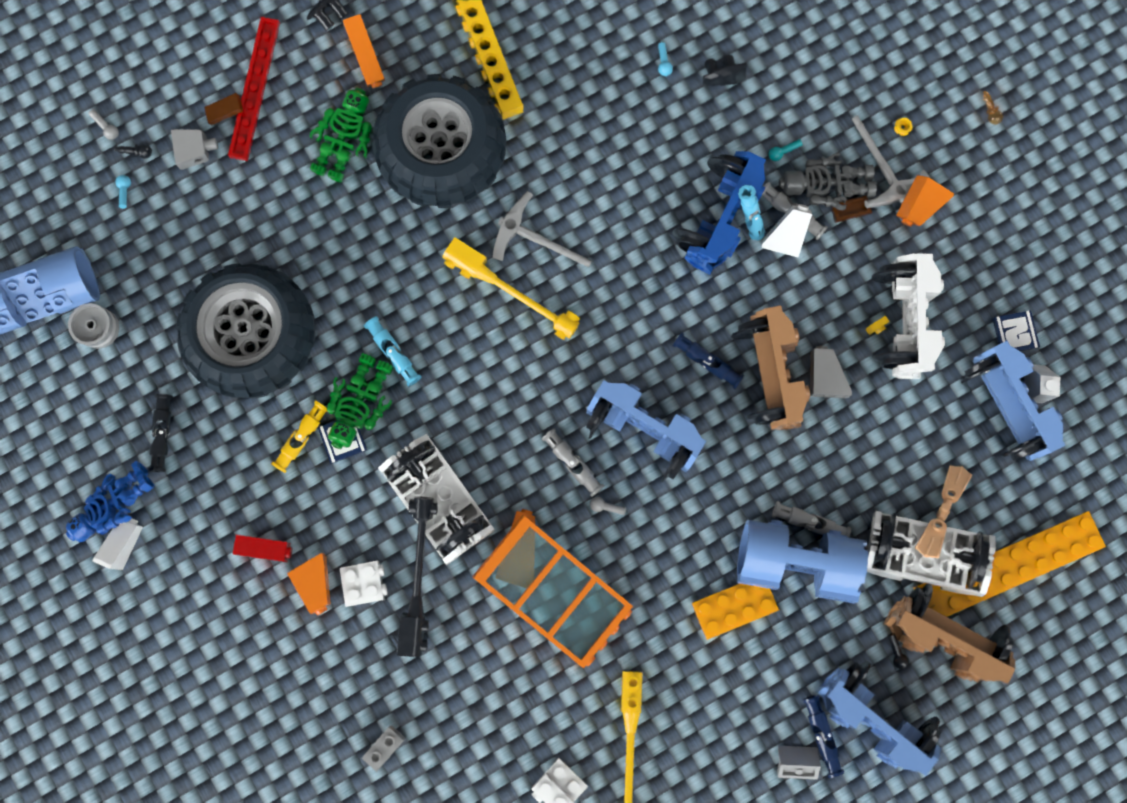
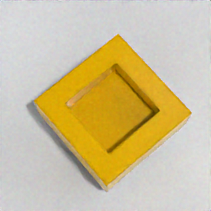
[865,315,890,335]

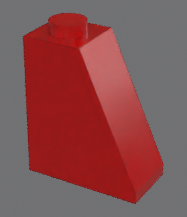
[233,535,293,562]

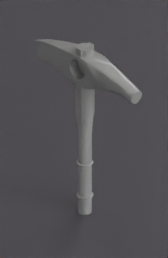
[852,115,930,208]
[492,191,592,267]

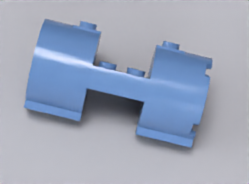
[0,246,100,335]
[737,520,868,604]

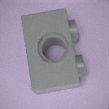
[362,725,406,772]

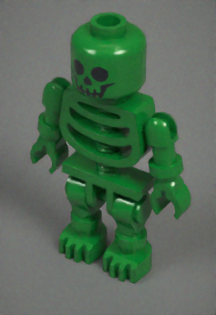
[310,88,372,183]
[327,353,393,450]

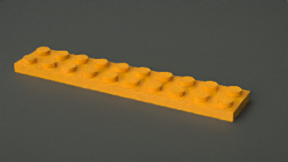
[913,511,1106,617]

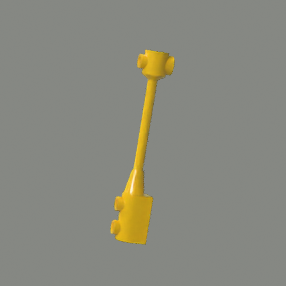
[443,237,580,340]
[621,671,643,803]

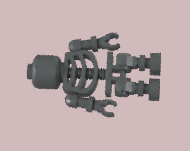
[779,153,877,210]

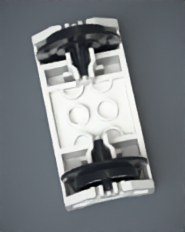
[872,254,945,379]
[379,434,495,565]
[867,511,996,597]

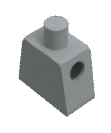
[171,130,218,170]

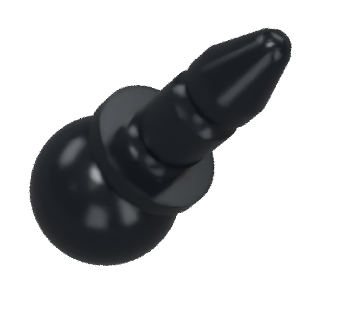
[114,144,152,159]

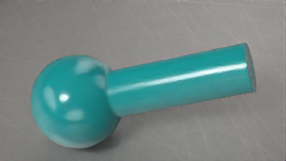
[768,139,803,162]

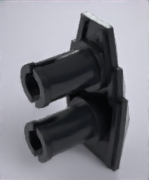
[306,0,349,31]
[703,55,747,86]

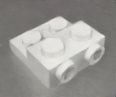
[340,561,388,607]
[532,758,588,803]

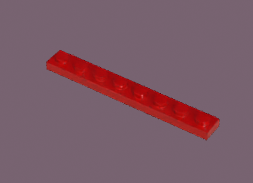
[228,17,280,161]

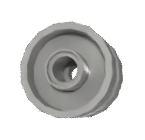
[68,303,120,349]

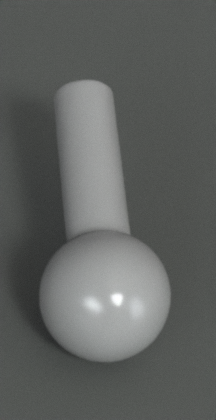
[88,109,119,140]
[590,497,626,515]

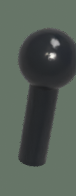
[888,633,909,669]

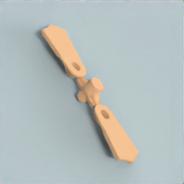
[915,465,972,558]

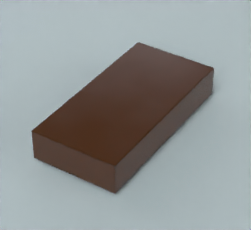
[204,93,243,126]
[830,195,872,223]

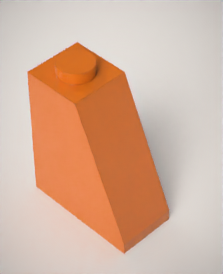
[896,175,954,227]
[287,553,331,616]

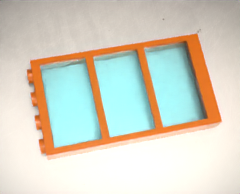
[472,515,633,669]

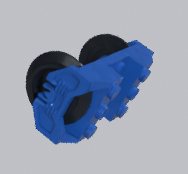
[672,151,766,275]

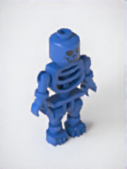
[66,461,155,542]

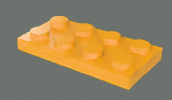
[691,583,779,640]

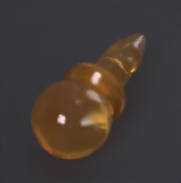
[983,91,1003,125]

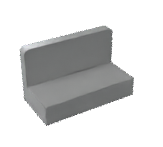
[777,746,821,780]

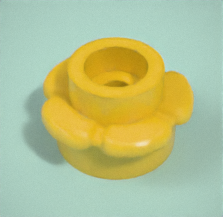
[894,118,912,136]

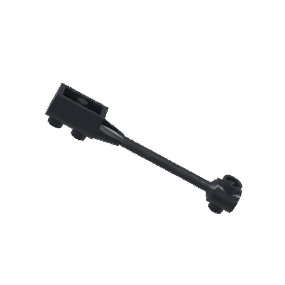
[397,496,438,657]

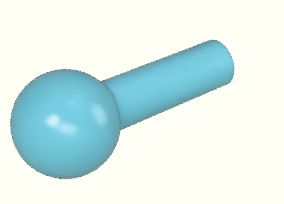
[658,42,673,76]
[116,175,131,208]

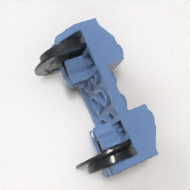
[586,380,706,482]
[816,661,941,776]

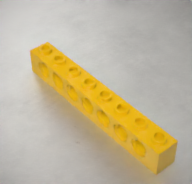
[455,0,524,120]

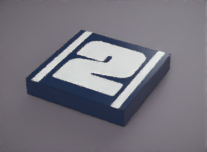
[992,310,1040,351]
[318,420,368,464]

